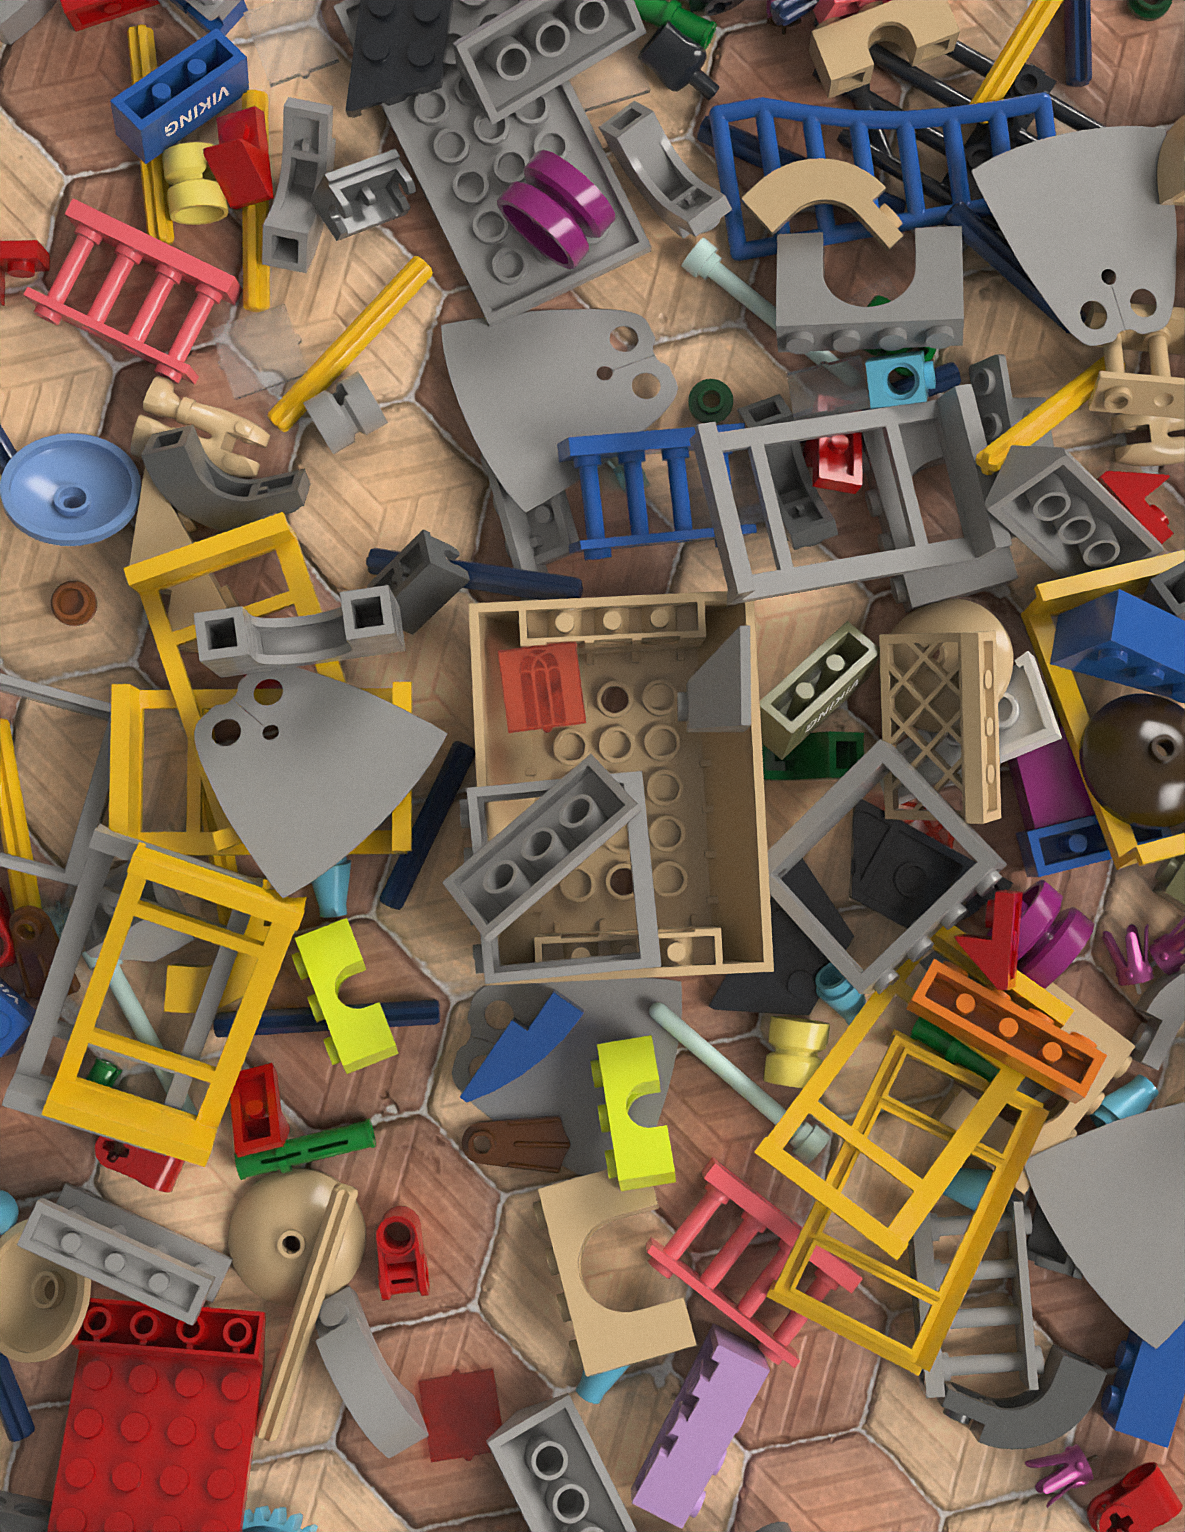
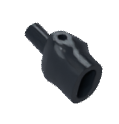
[638,20,720,101]

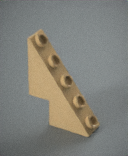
[126,466,240,653]

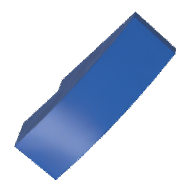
[460,989,584,1102]

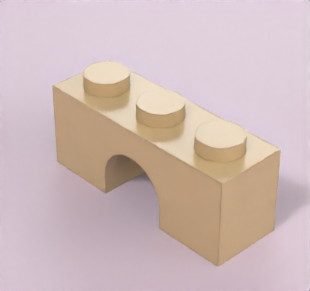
[809,0,960,99]

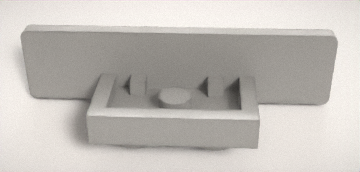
[969,354,1054,539]
[481,453,579,601]

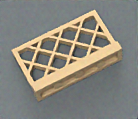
[879,631,1001,824]

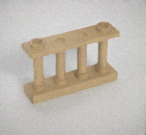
[1083,301,1185,419]

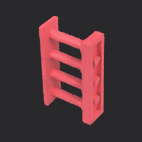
[23,198,243,384]
[646,1157,863,1368]

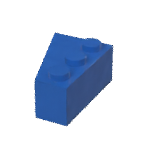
[1050,589,1185,703]

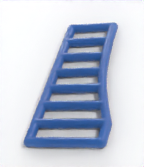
[709,92,1056,261]

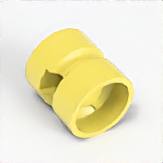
[162,142,229,225]
[763,1016,830,1088]

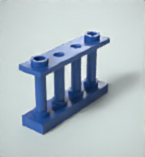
[557,423,757,561]

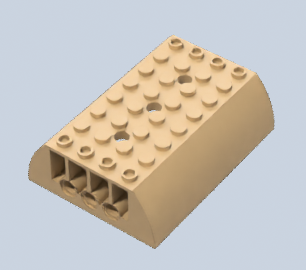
[468,591,774,985]

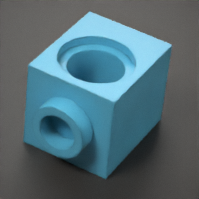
[865,350,936,409]

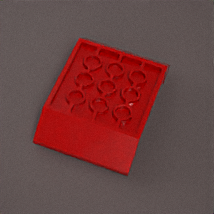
[47,1298,266,1532]

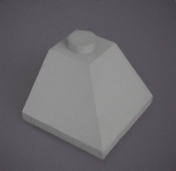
[677,625,751,732]
[72,861,195,962]

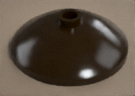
[1079,694,1185,829]

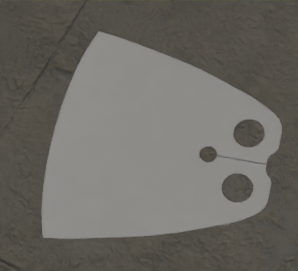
[971,126,1177,346]
[441,309,678,513]
[194,667,448,898]
[452,978,682,1176]
[1024,1102,1185,1349]

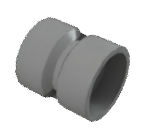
[303,371,388,454]

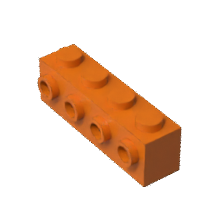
[906,959,1107,1104]

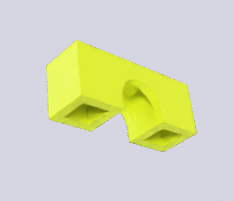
[291,918,399,1074]
[590,1035,676,1191]

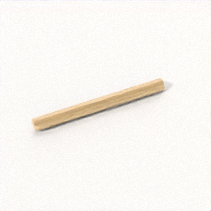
[255,1183,358,1442]

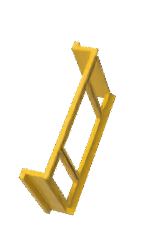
[123,512,347,851]
[1021,550,1185,870]
[109,682,412,856]
[41,842,307,1167]
[754,926,1074,1261]
[766,1029,1050,1376]

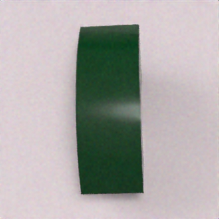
[762,731,864,781]

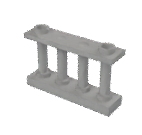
[17,1183,233,1325]
[904,1194,1044,1398]

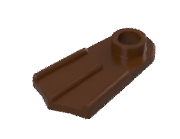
[9,905,81,999]
[462,1115,571,1174]

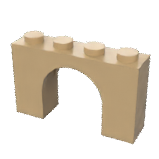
[930,982,1136,1194]
[533,1169,697,1377]

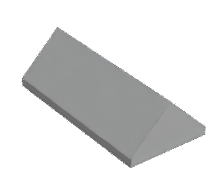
[453,0,647,124]
[984,445,1164,578]
[442,754,642,943]
[486,1393,637,1532]

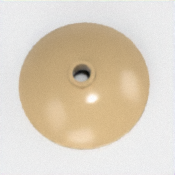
[879,599,1013,733]
[228,1167,366,1307]
[0,1219,91,1363]

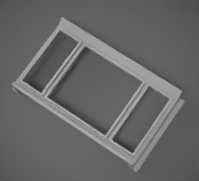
[689,384,1012,606]
[2,823,263,1156]

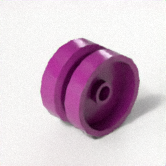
[497,149,615,269]
[985,879,1095,989]

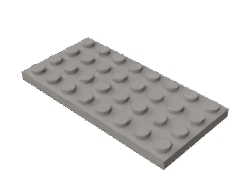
[333,0,651,327]

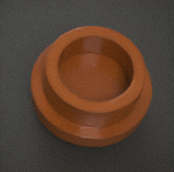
[51,581,98,626]

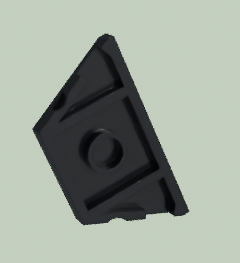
[345,0,454,118]
[849,799,1013,929]
[708,858,854,1016]

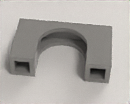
[776,226,964,354]
[862,421,1018,613]
[193,585,406,678]

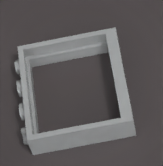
[0,673,111,887]
[768,740,1007,995]
[459,771,661,984]

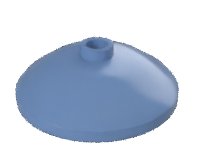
[0,433,141,546]

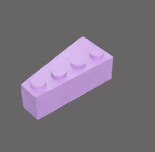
[631,1323,770,1529]

